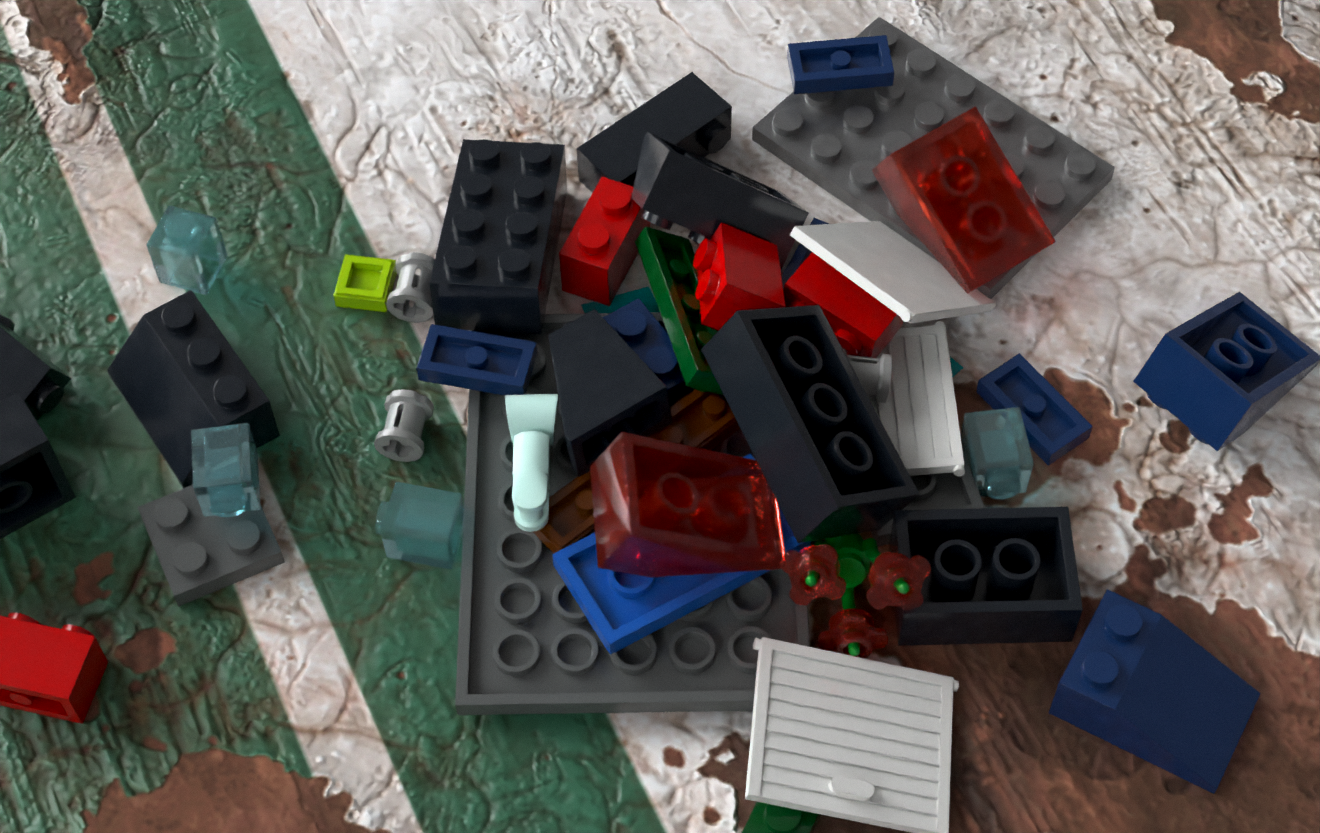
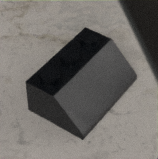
[632,132,809,269]
[107,290,280,488]

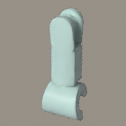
[505,394,559,532]

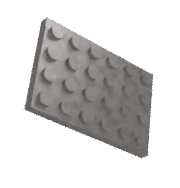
[752,17,1115,299]

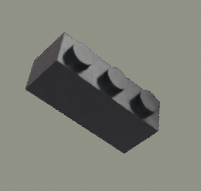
[577,72,732,193]

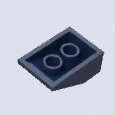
[1133,291,1320,451]
[1049,589,1261,794]

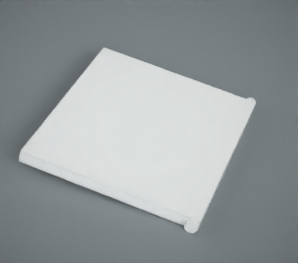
[790,221,996,324]
[868,321,965,476]
[745,637,959,833]

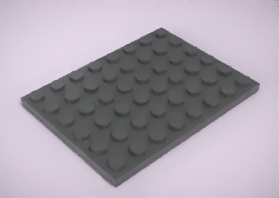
[455,312,809,715]

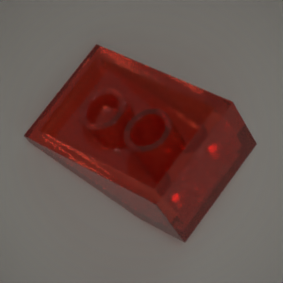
[872,106,1056,294]
[590,432,787,577]

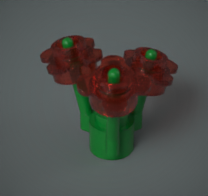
[781,534,931,659]

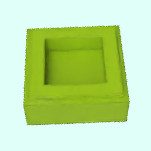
[333,254,397,312]

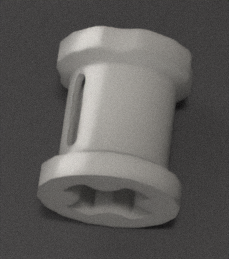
[386,252,435,323]
[843,349,892,403]
[374,389,434,462]

